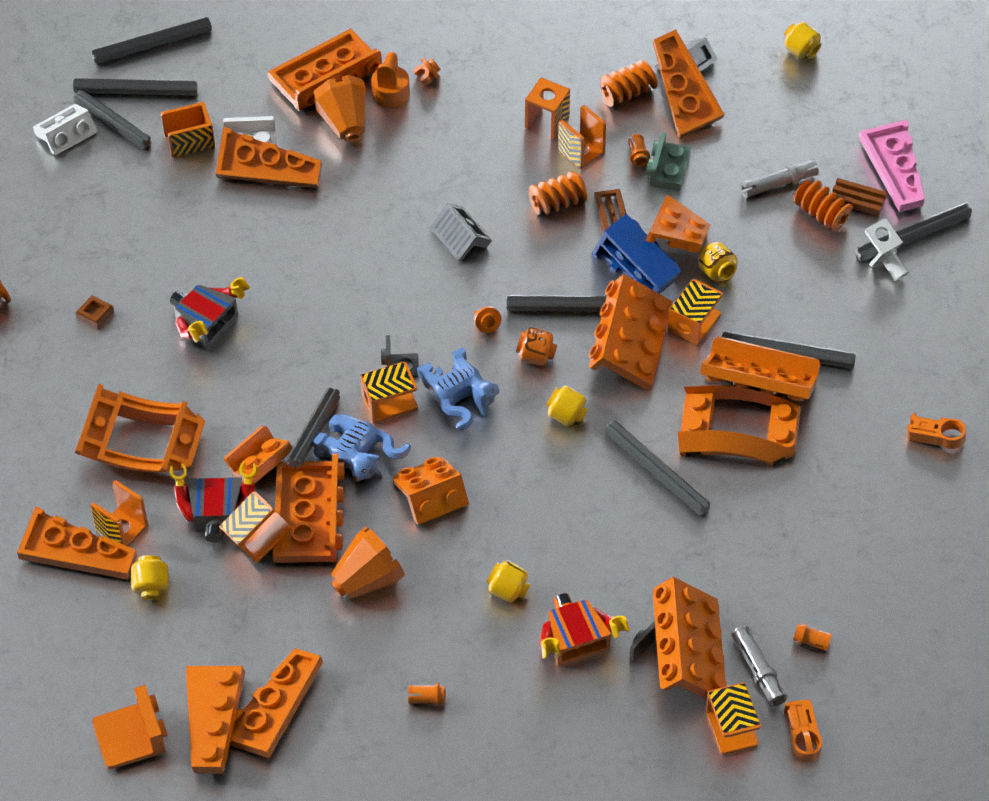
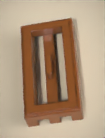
[832,178,887,216]
[594,189,626,232]

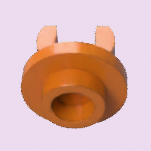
[413,58,441,86]
[474,306,502,333]

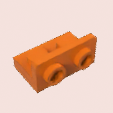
[224,425,293,483]

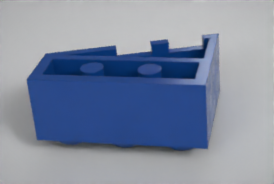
[591,213,682,294]

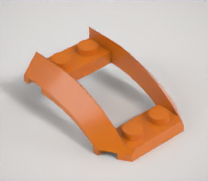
[75,384,205,473]
[677,385,801,466]

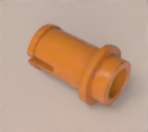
[628,134,651,167]
[793,623,832,652]
[408,683,446,707]

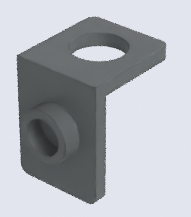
[381,335,419,378]
[629,620,656,662]

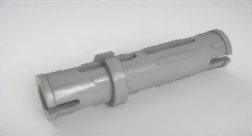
[741,159,819,198]
[731,625,787,706]

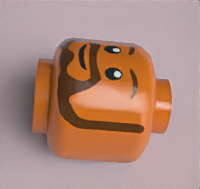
[516,327,557,366]

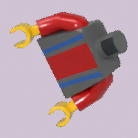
[170,277,250,348]
[170,462,259,543]

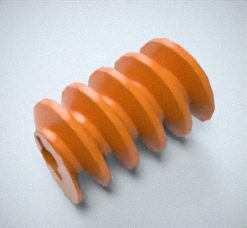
[600,60,658,107]
[528,171,587,215]
[793,180,853,231]

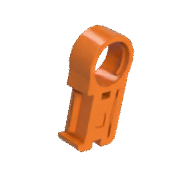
[907,413,966,449]
[784,699,822,762]

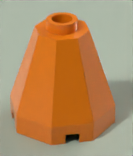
[314,75,366,142]
[331,527,405,599]

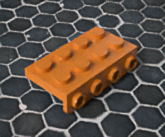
[268,29,382,111]
[589,274,672,390]
[700,336,820,401]
[273,453,345,563]
[653,577,727,699]

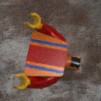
[539,593,630,666]

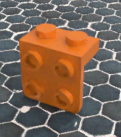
[392,457,469,525]
[92,685,168,769]

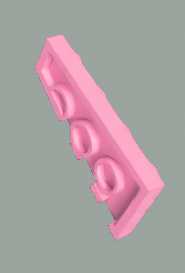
[859,120,925,212]

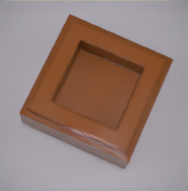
[75,295,114,329]

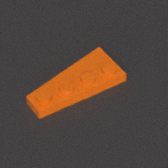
[653,29,725,138]
[215,126,322,188]
[17,506,137,580]
[230,648,323,758]
[186,666,246,774]

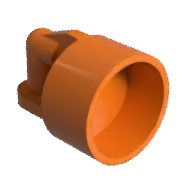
[371,52,410,108]

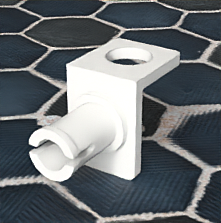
[865,218,909,282]

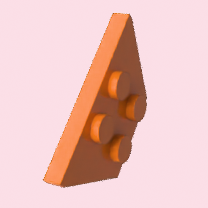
[645,195,710,253]

